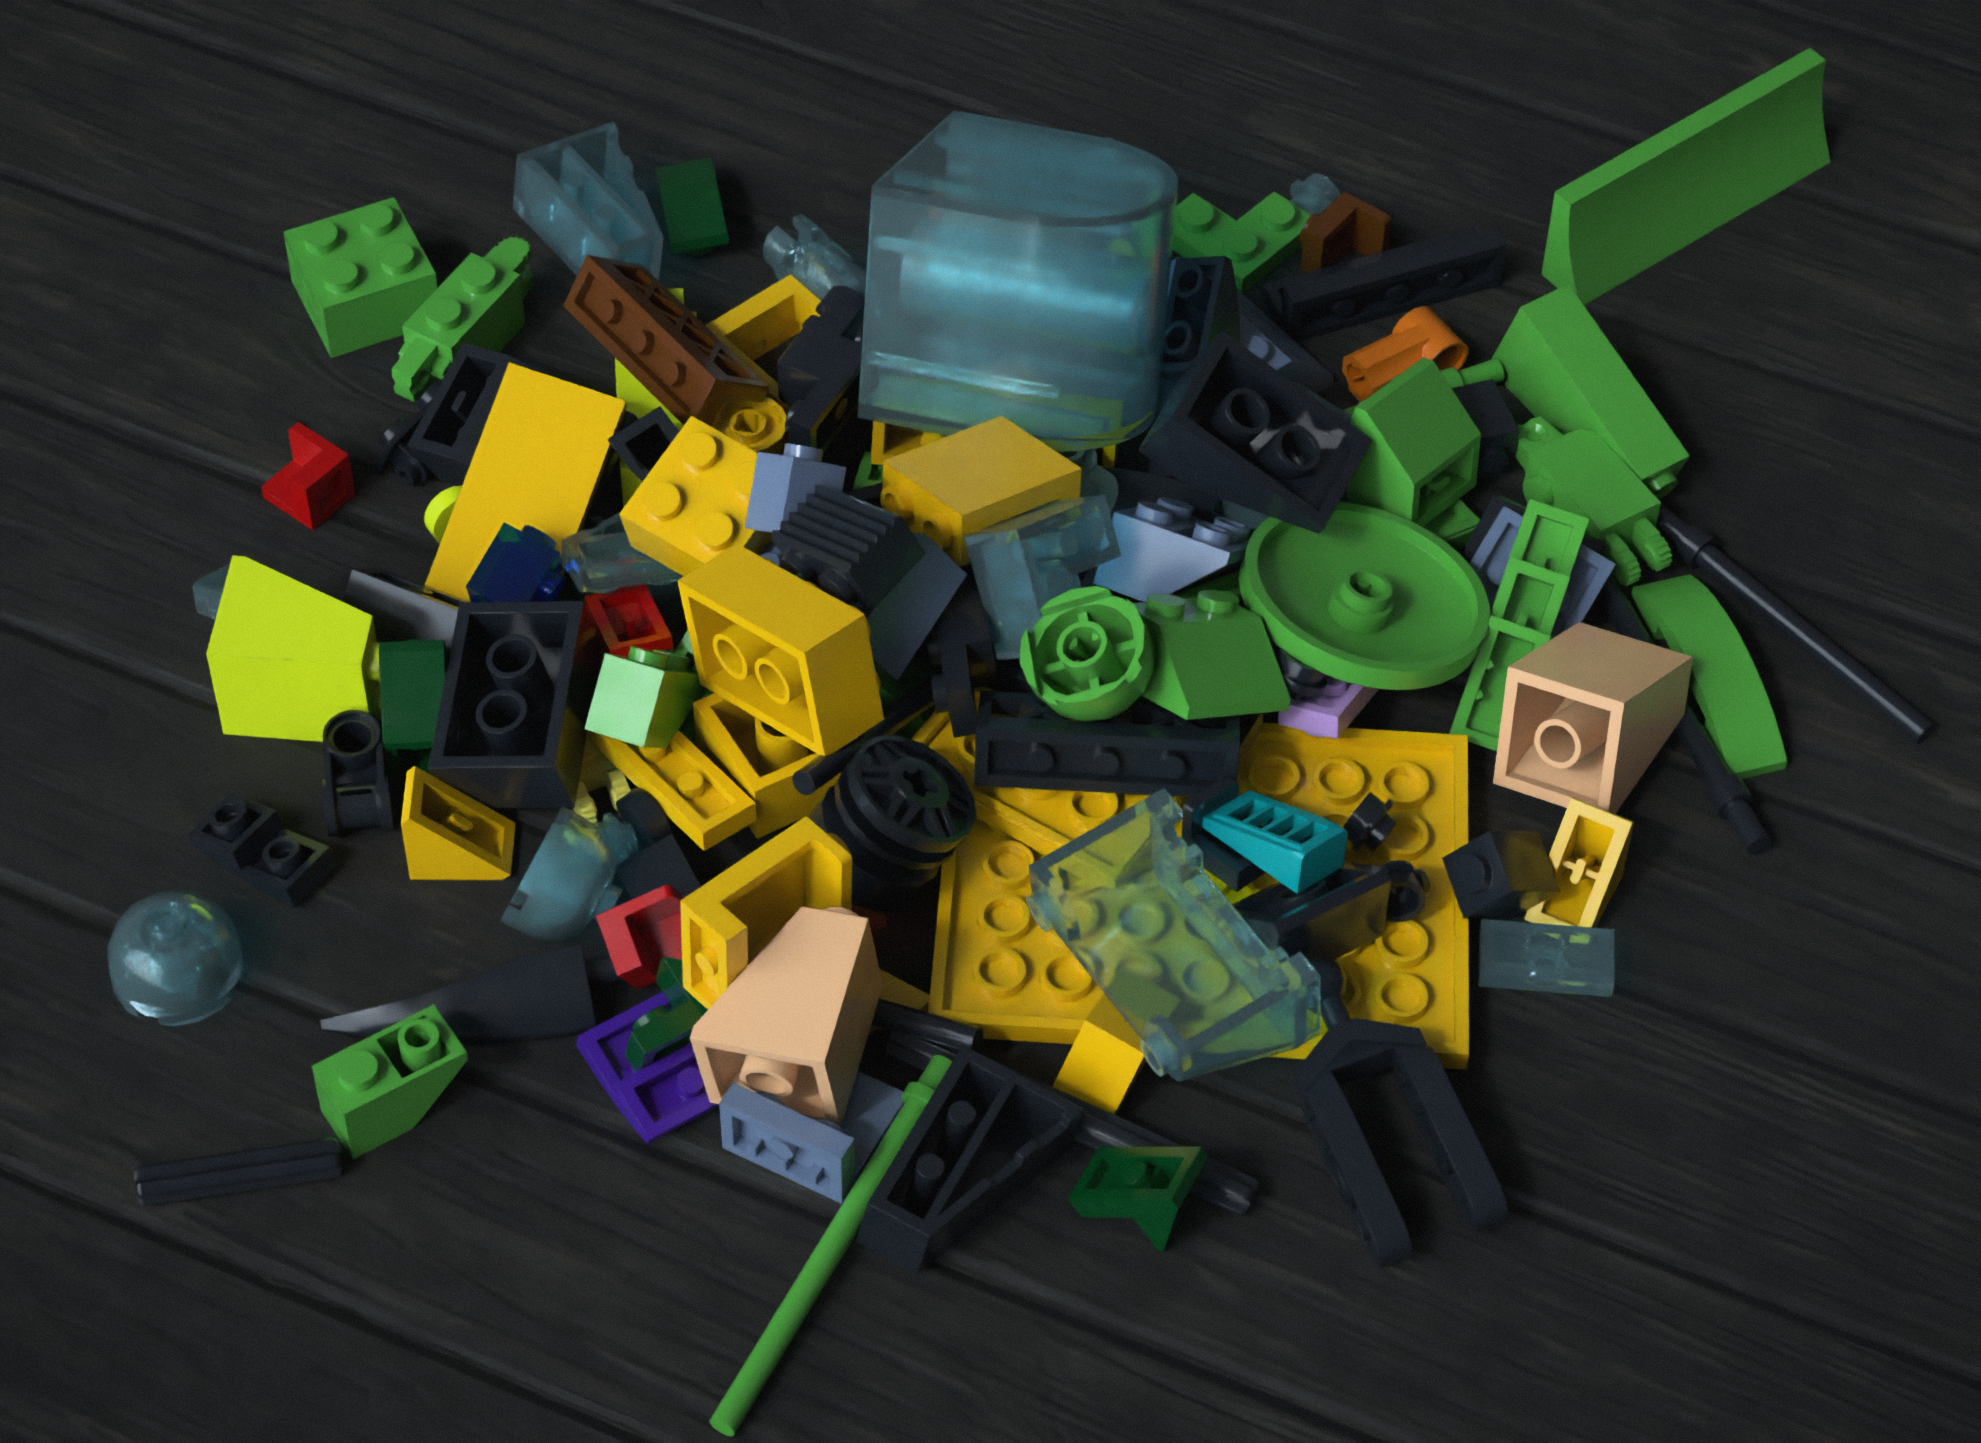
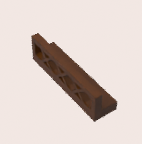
[563,255,770,427]

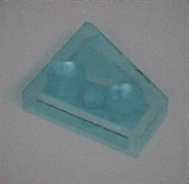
[561,514,684,593]

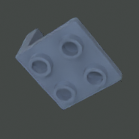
[719,1071,904,1204]

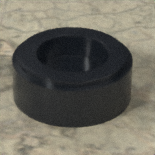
[616,787,675,848]

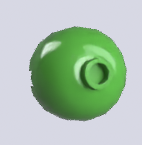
[1020,586,1155,721]

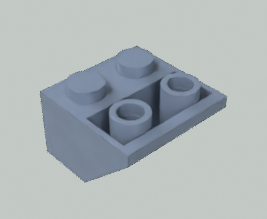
[1093,497,1251,602]

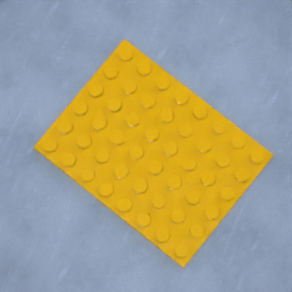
[928,719,1469,1070]

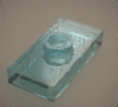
[1478,919,1615,997]

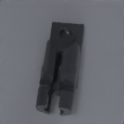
[777,286,880,454]

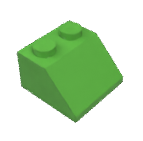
[1133,590,1290,720]

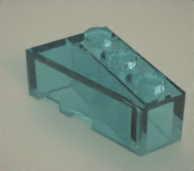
[513,121,664,281]

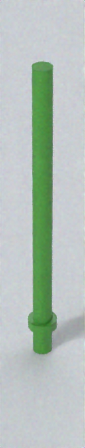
[709,1055,952,1436]

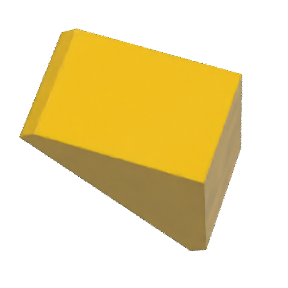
[401,766,515,880]
[1524,797,1634,944]
[1052,970,1178,1115]

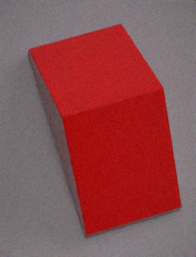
[584,583,674,666]

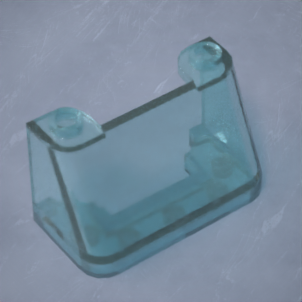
[1026,788,1320,1081]

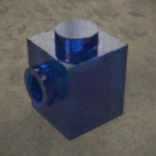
[466,522,566,603]

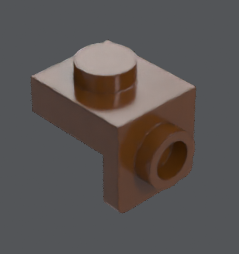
[1299,191,1392,273]

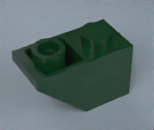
[379,639,448,783]

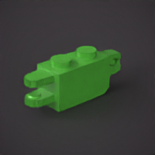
[392,236,534,402]
[1515,416,1673,586]

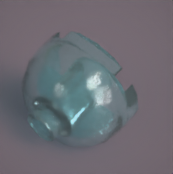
[500,805,623,941]
[107,890,245,1027]

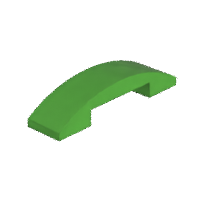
[1631,574,1787,779]

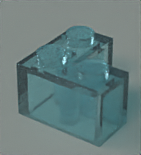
[964,494,1121,660]

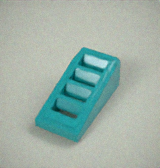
[1202,790,1348,894]

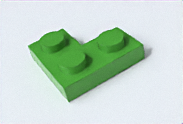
[1154,191,1312,294]

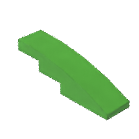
[1449,499,1589,752]

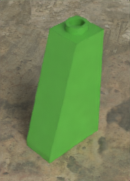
[1491,284,1690,500]

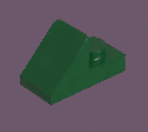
[625,957,708,1072]
[1068,1146,1209,1252]

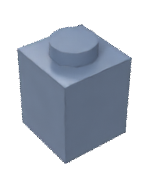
[745,443,846,533]

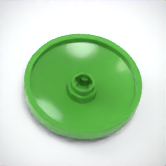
[1239,502,1490,690]

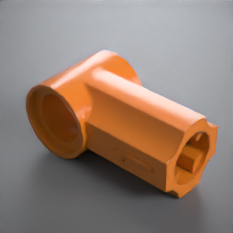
[1342,306,1469,402]

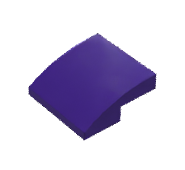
[576,992,719,1144]

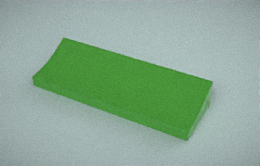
[1541,48,1831,305]

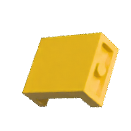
[880,415,1082,567]
[680,816,853,1009]

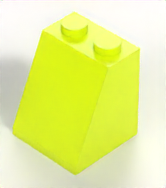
[206,555,382,742]

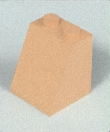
[1493,622,1693,814]
[690,906,883,1127]

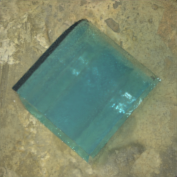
[858,110,1178,452]

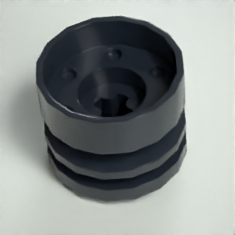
[808,735,976,912]

